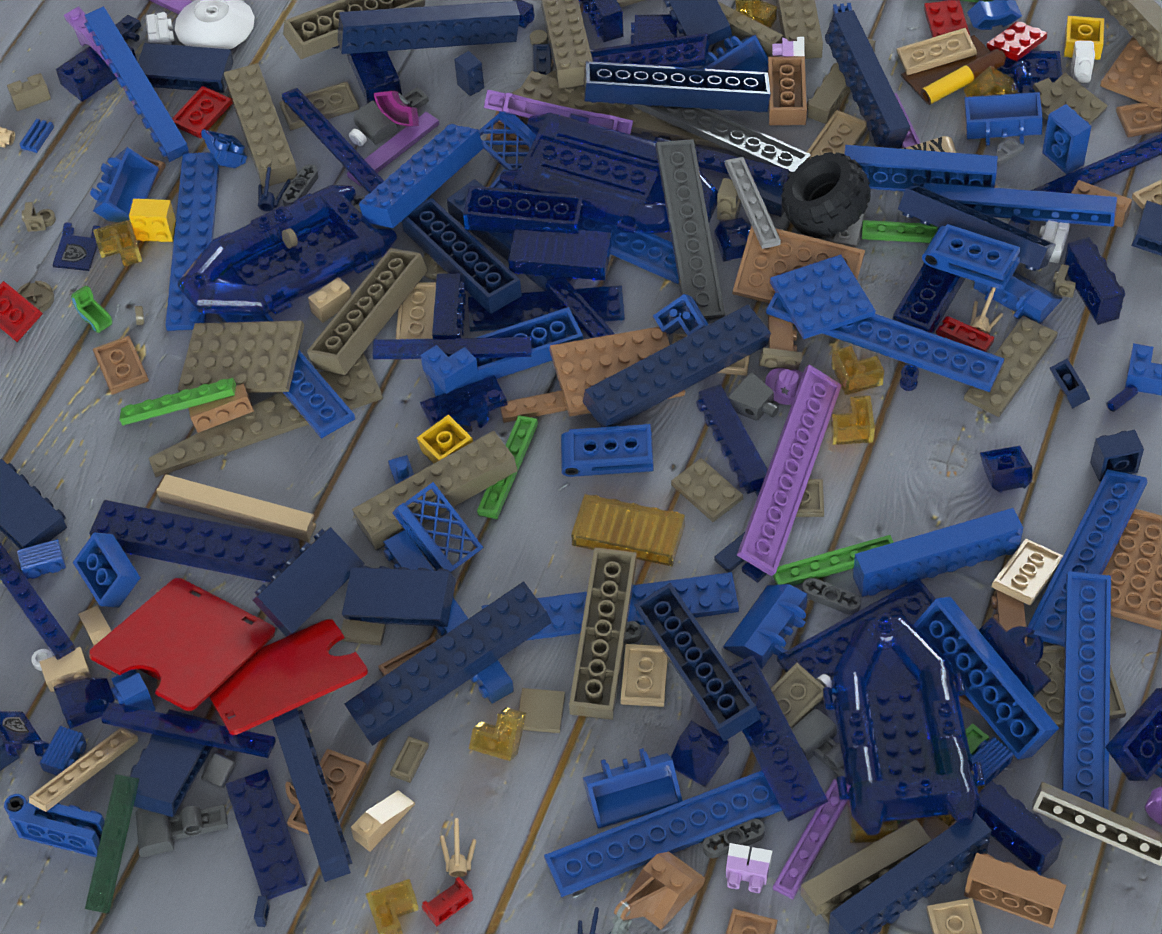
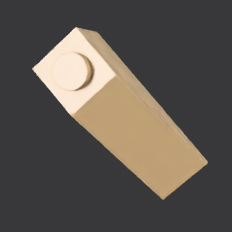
[78,605,111,646]
[351,790,415,852]

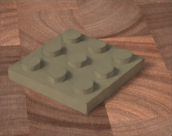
[1040,72,1108,125]

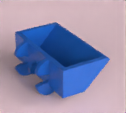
[700,35,768,72]
[964,92,1043,146]
[90,147,159,224]
[974,271,1062,324]
[723,584,807,669]
[582,748,683,829]

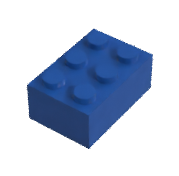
[1042,104,1092,175]
[73,532,141,608]

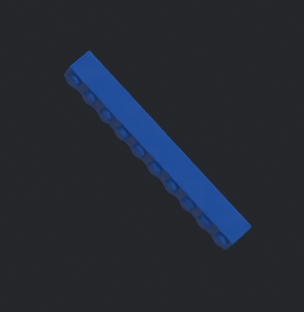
[84,6,189,162]
[923,183,1117,227]
[383,530,514,704]

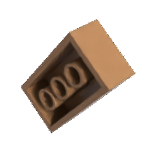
[768,56,807,125]
[964,853,1067,929]

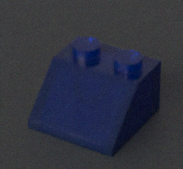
[671,720,729,787]

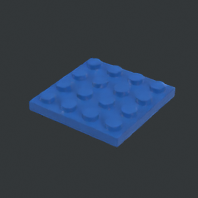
[770,255,876,339]

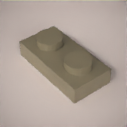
[759,348,802,370]

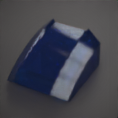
[714,218,752,262]
[980,446,1032,493]
[54,677,115,729]

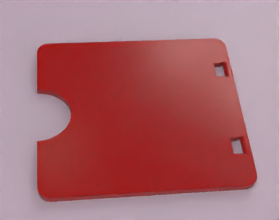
[89,578,275,711]
[209,619,368,735]

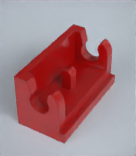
[421,877,473,927]

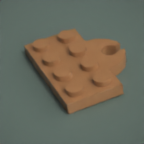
[285,749,367,834]

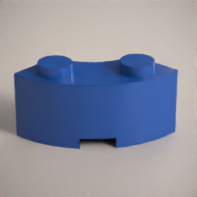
[967,0,1022,30]

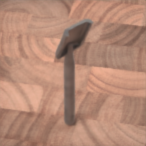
[201,730,249,788]

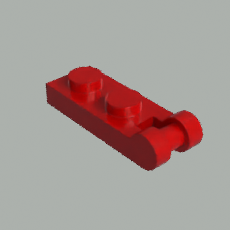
[935,316,994,352]

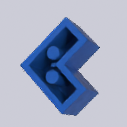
[653,294,709,336]
[1125,343,1162,396]
[421,345,478,394]
[110,669,156,722]

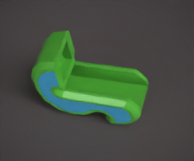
[71,285,113,333]

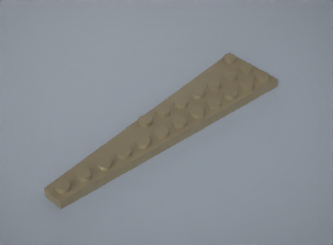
[516,71,728,150]
[149,353,383,477]

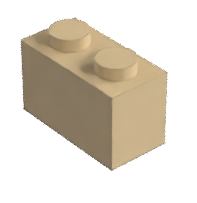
[308,277,352,323]
[39,647,92,692]

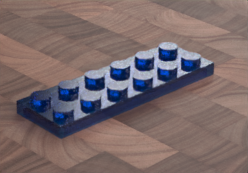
[225,769,307,900]

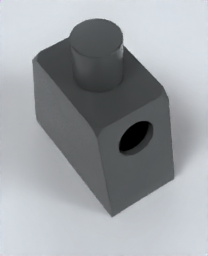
[728,373,779,421]

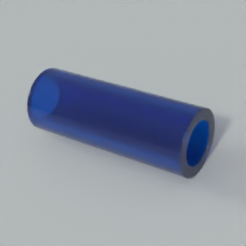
[1106,385,1138,412]

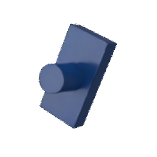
[388,455,414,485]

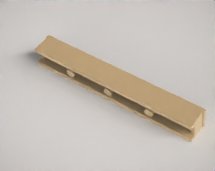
[157,474,316,542]

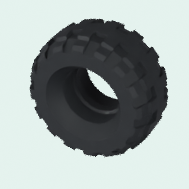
[781,152,871,238]

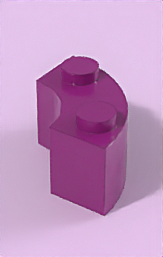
[374,91,419,126]

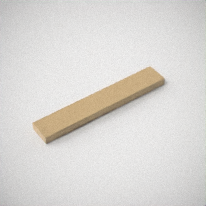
[29,727,138,812]

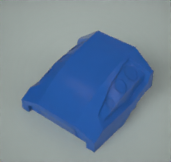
[201,129,247,168]

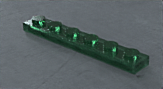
[85,774,139,914]

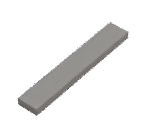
[725,157,781,249]

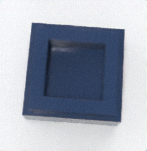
[254,896,270,927]

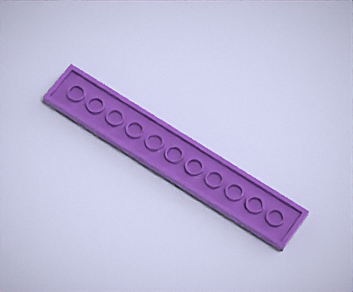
[737,365,842,576]

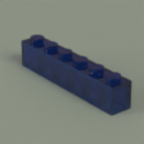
[696,384,768,494]

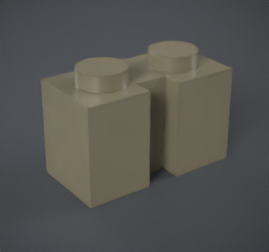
[7,73,51,111]
[717,178,741,223]

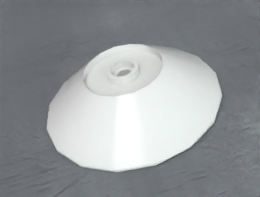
[175,0,255,49]

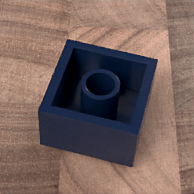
[1090,429,1144,481]

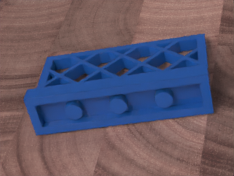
[479,111,555,180]
[392,482,484,573]

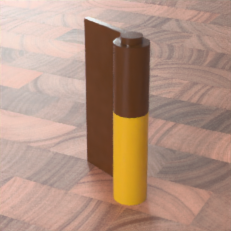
[901,35,1006,105]

